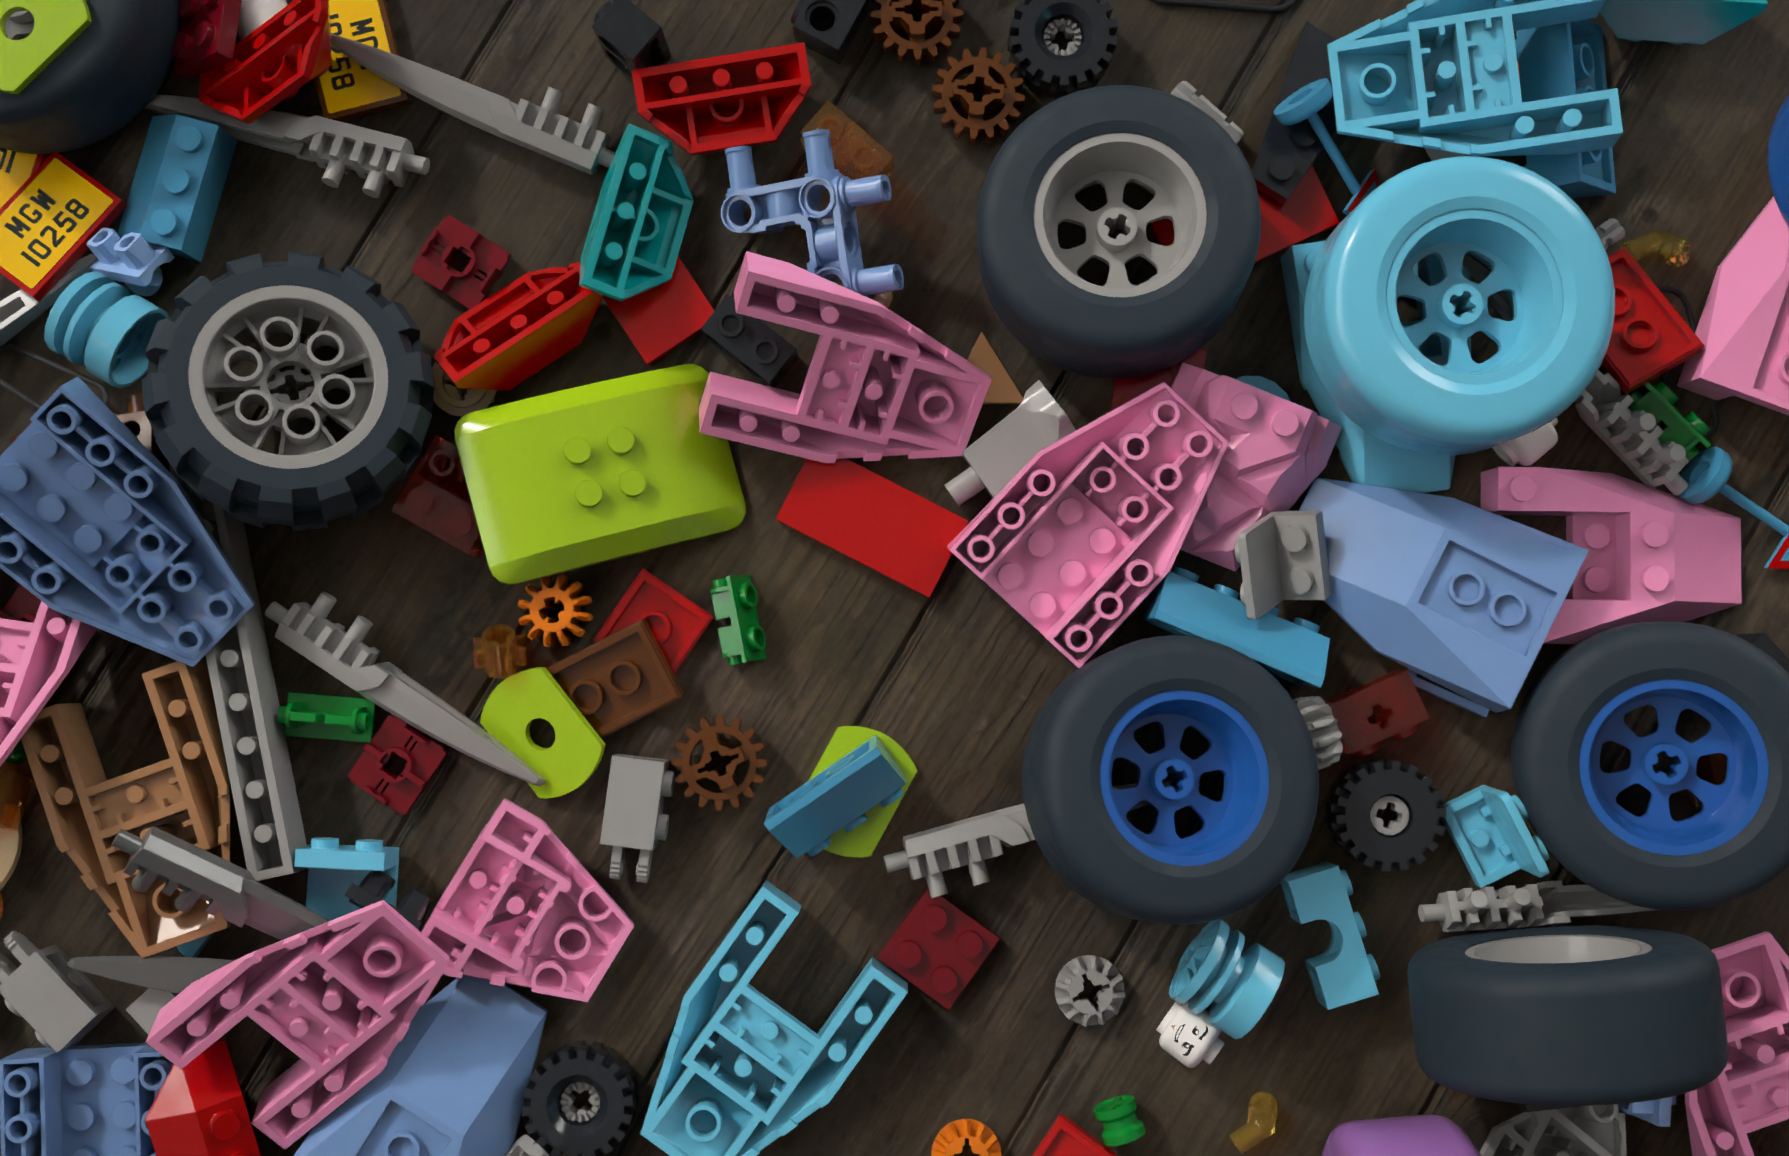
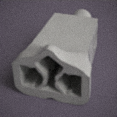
[944,380,1076,506]

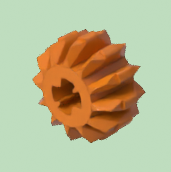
[518,574,593,647]

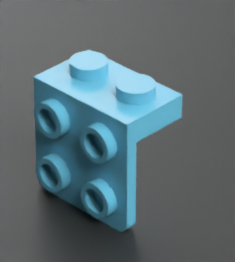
[1440,785,1549,888]
[294,837,400,920]

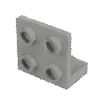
[1235,510,1332,620]

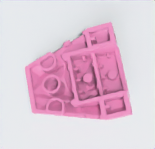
[1170,362,1342,572]
[421,798,634,1002]

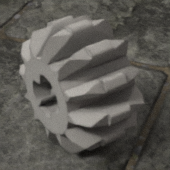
[1293,696,1343,770]

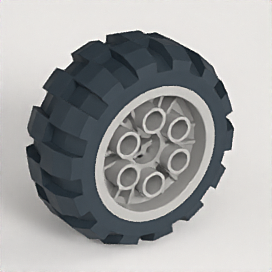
[141,251,435,531]

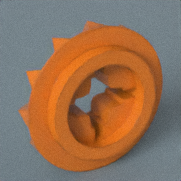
[931,1119,1002,1156]

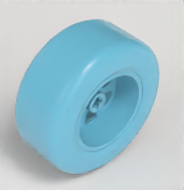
[1304,156,1615,455]

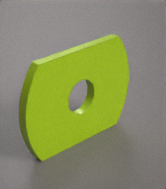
[0,0,91,95]
[480,667,605,799]
[808,726,917,858]

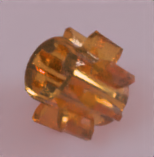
[473,624,527,679]

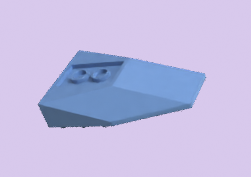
[0,376,256,667]
[1298,477,1589,713]
[294,975,548,1156]
[0,1042,173,1156]

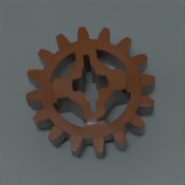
[870,0,963,66]
[931,47,1025,145]
[672,715,768,811]

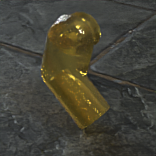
[1621,230,1691,267]
[1229,1091,1278,1155]

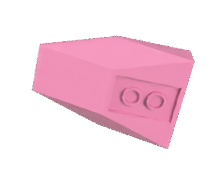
[1677,196,1789,415]
[947,382,1229,668]

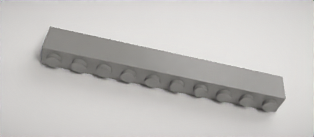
[168,462,307,881]

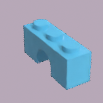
[1280,861,1380,1010]

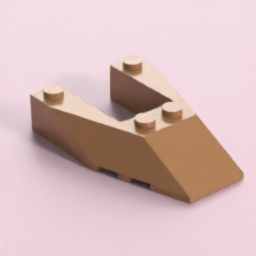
[21,659,230,958]

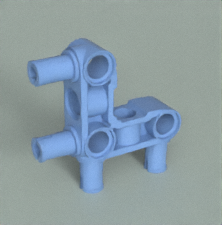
[721,129,904,297]

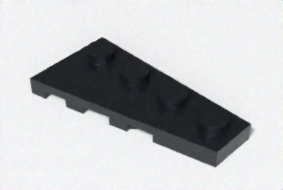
[1251,21,1337,206]

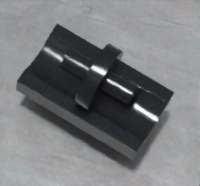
[344,870,431,932]

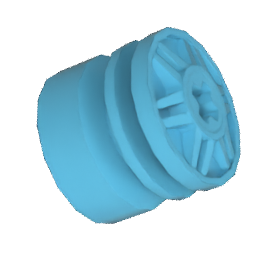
[44,271,169,389]
[1169,919,1285,1039]

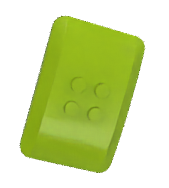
[454,364,746,585]

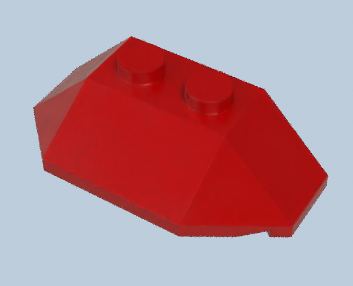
[199,0,332,125]
[631,42,812,156]
[434,262,603,391]
[145,1037,261,1156]

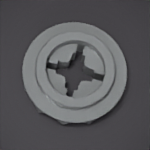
[1055,955,1125,1027]

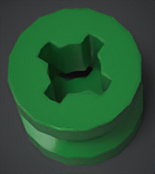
[1093,1095,1146,1146]

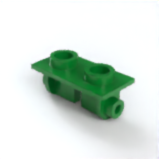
[1628,380,1711,460]
[710,574,766,666]
[277,692,376,743]

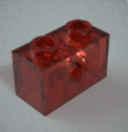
[1325,670,1429,758]

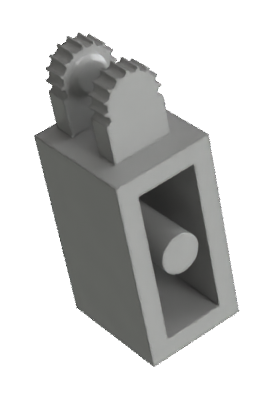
[600,753,675,883]
[0,931,115,1053]

